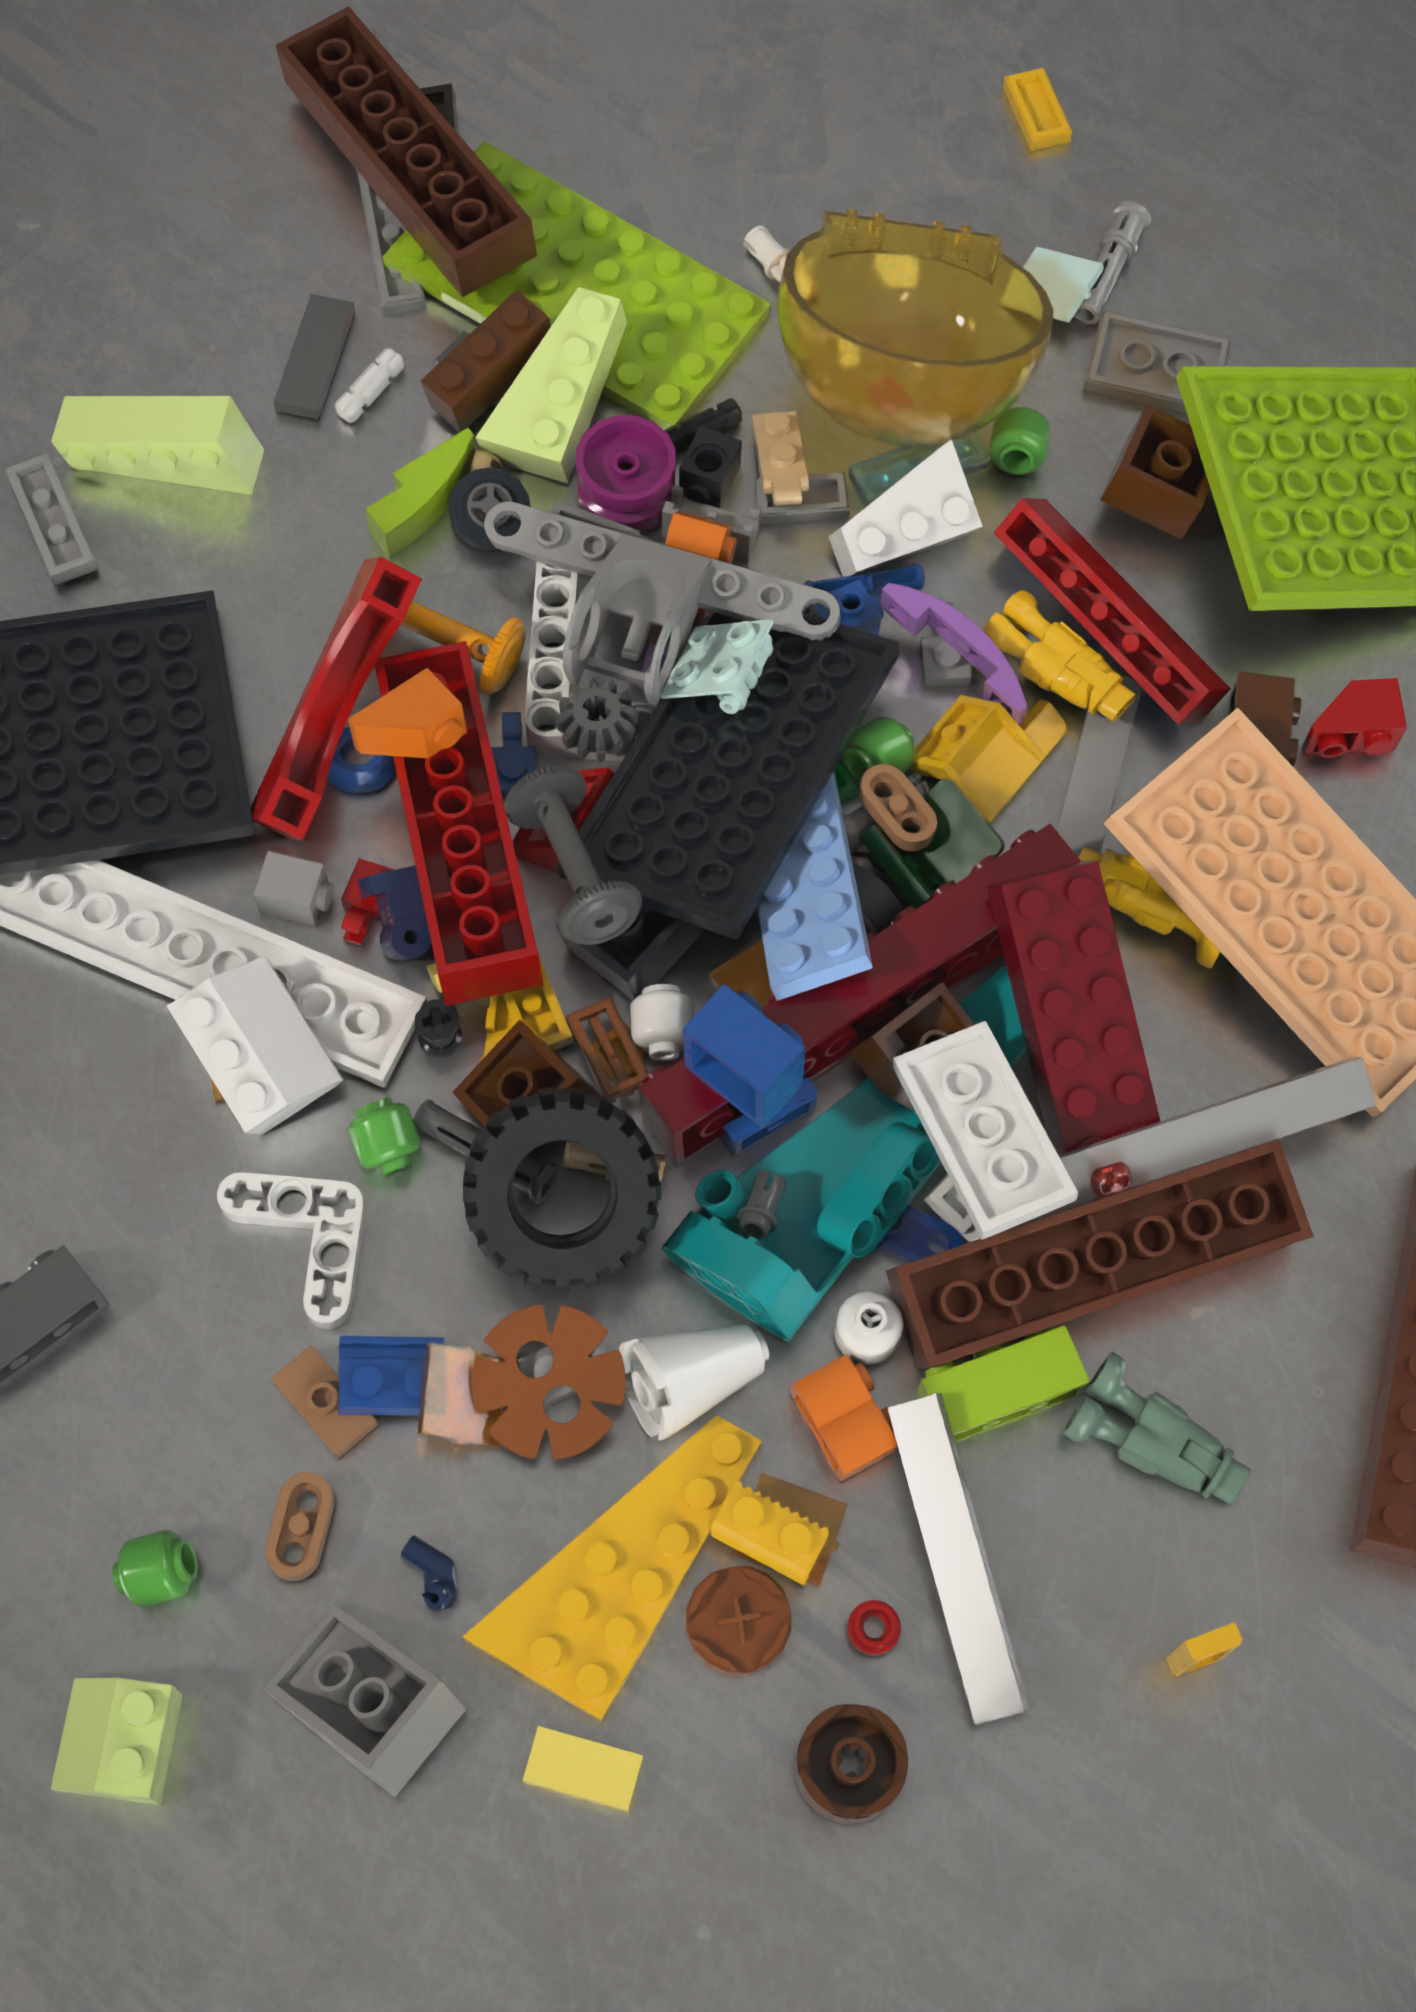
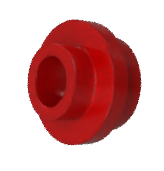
[847,1600,901,1656]

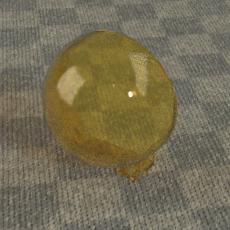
[777,209,1054,447]

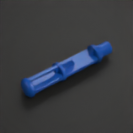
[803,563,925,595]

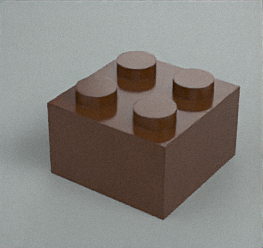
[1100,404,1210,540]

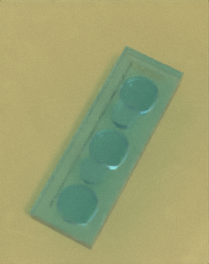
[848,422,991,507]

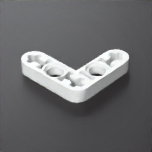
[217,1172,366,1330]

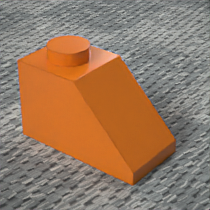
[348,668,467,758]

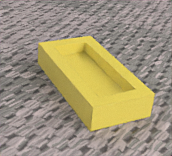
[523,1726,643,1812]

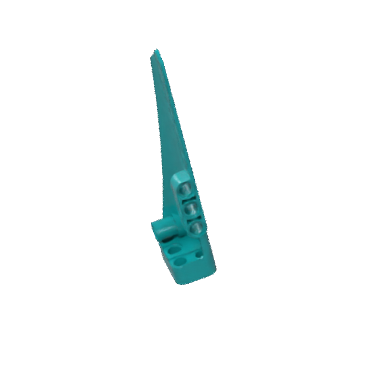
[661,964,1027,1342]

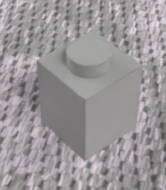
[253,851,334,927]

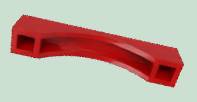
[251,556,422,840]

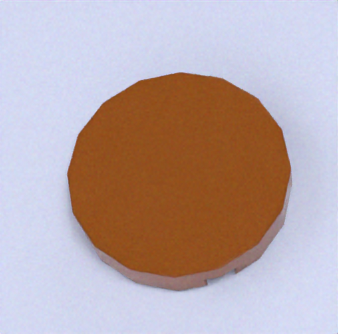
[686,1566,791,1675]

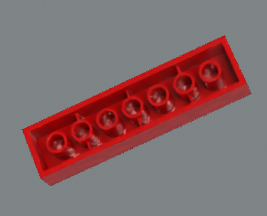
[375,641,544,1006]

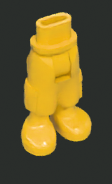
[983,590,1136,722]
[1079,846,1220,969]

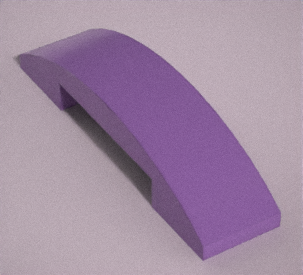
[881,583,1027,726]

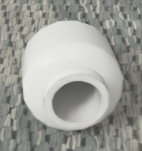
[630,984,694,1061]
[834,1291,904,1365]

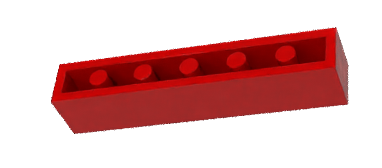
[994,498,1231,725]

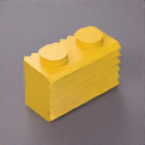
[710,1481,829,1586]

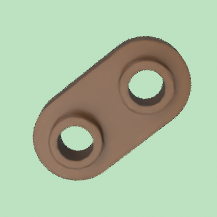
[858,764,937,851]
[265,1472,335,1581]

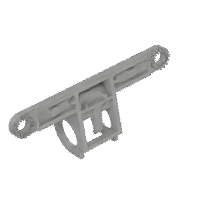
[484,502,841,708]

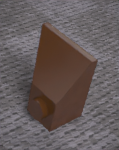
[849,982,975,1112]
[452,1020,602,1147]

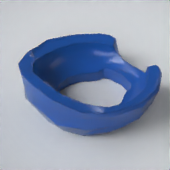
[327,727,396,793]

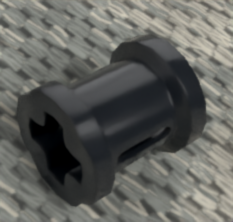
[415,999,462,1058]

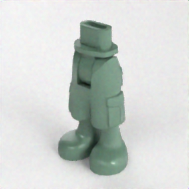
[1063,1351,1251,1505]

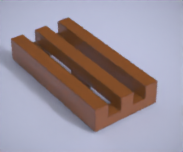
[566,996,649,1104]

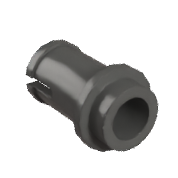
[737,1171,787,1239]

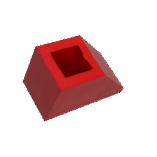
[1302,678,1407,758]

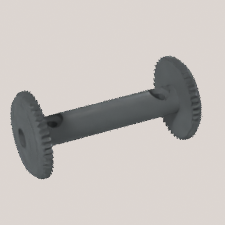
[504,766,642,945]

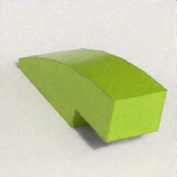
[365,428,475,558]

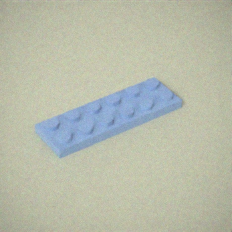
[757,771,873,1001]

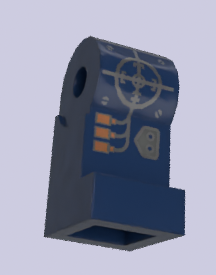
[358,865,431,961]

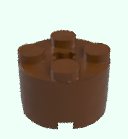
[794,1704,908,1825]

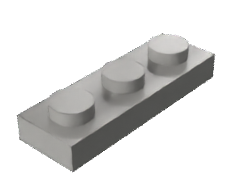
[4,453,98,586]

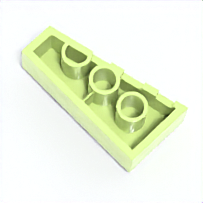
[475,287,627,484]
[51,396,264,495]

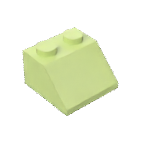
[51,1678,183,1805]

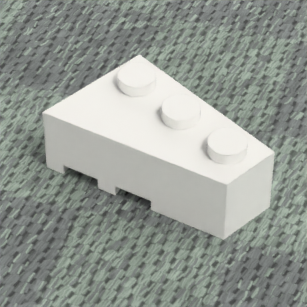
[829,439,983,577]

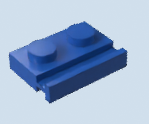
[338,1336,445,1416]

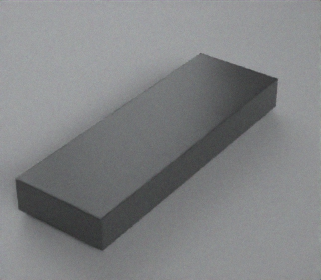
[274,294,355,420]

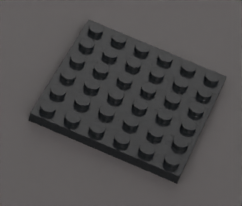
[0,590,255,875]

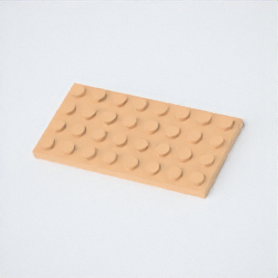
[1103,708,1416,1118]

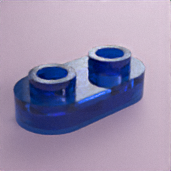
[876,1205,962,1263]

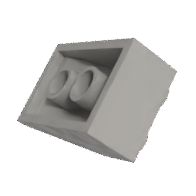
[263,1603,466,1797]

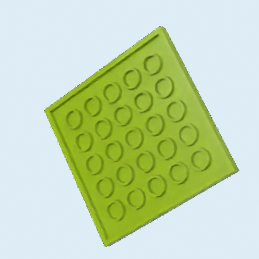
[1175,366,1416,611]

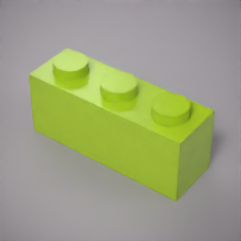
[917,1325,1090,1443]

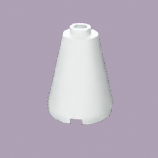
[619,1324,769,1440]

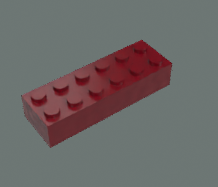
[987,861,1161,1155]

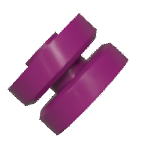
[576,415,676,533]

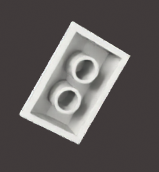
[167,956,344,1135]

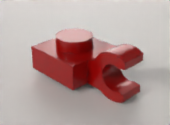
[341,858,395,946]

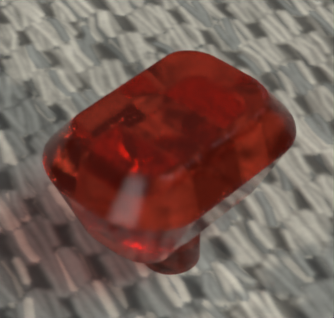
[1091,1162,1132,1197]

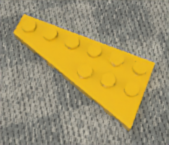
[462,1415,762,1723]

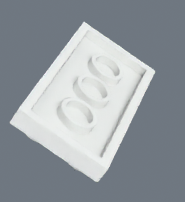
[893,1021,1078,1240]

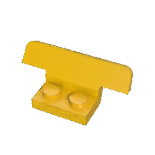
[910,695,1066,823]

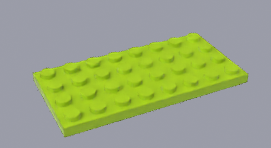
[383,141,771,430]

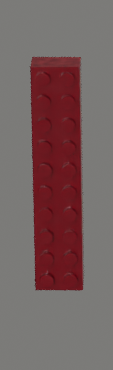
[639,824,1081,1168]

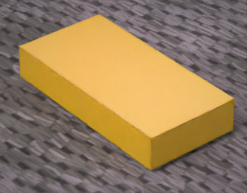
[1003,67,1072,152]
[1166,1622,1243,1677]

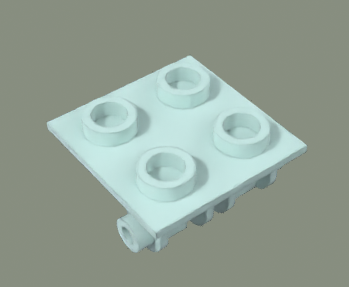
[660,619,774,714]

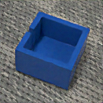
[683,984,805,1129]

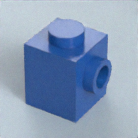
[809,579,884,636]

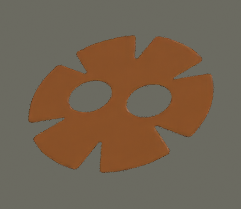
[471,1304,626,1460]

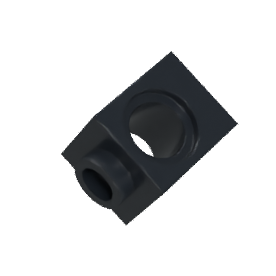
[679,426,742,508]

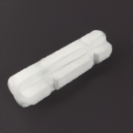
[335,348,404,423]

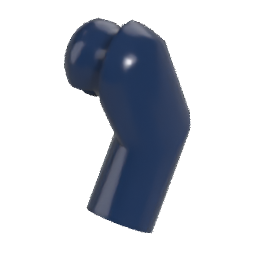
[400,1535,459,1611]

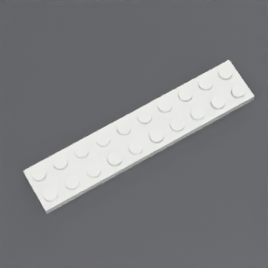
[0,860,427,1088]

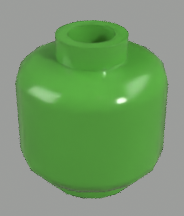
[989,407,1050,475]
[844,716,915,782]
[347,1097,421,1175]
[112,1530,198,1607]

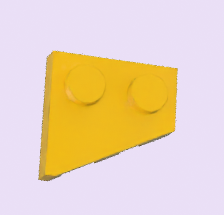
[481,953,574,1061]

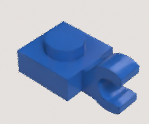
[491,712,537,798]

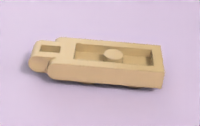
[752,411,809,506]

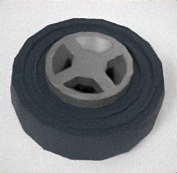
[449,467,531,551]

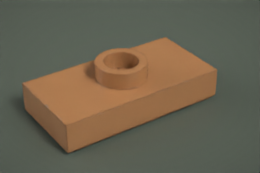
[270,1345,378,1459]

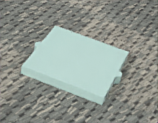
[1002,247,1104,323]

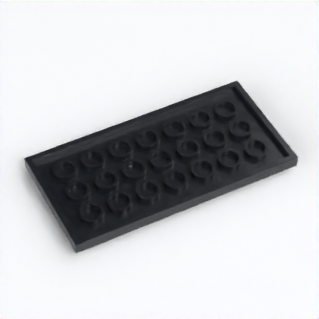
[557,613,900,940]

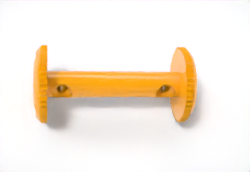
[390,561,526,695]

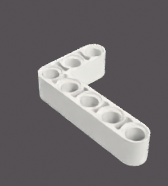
[524,561,655,761]

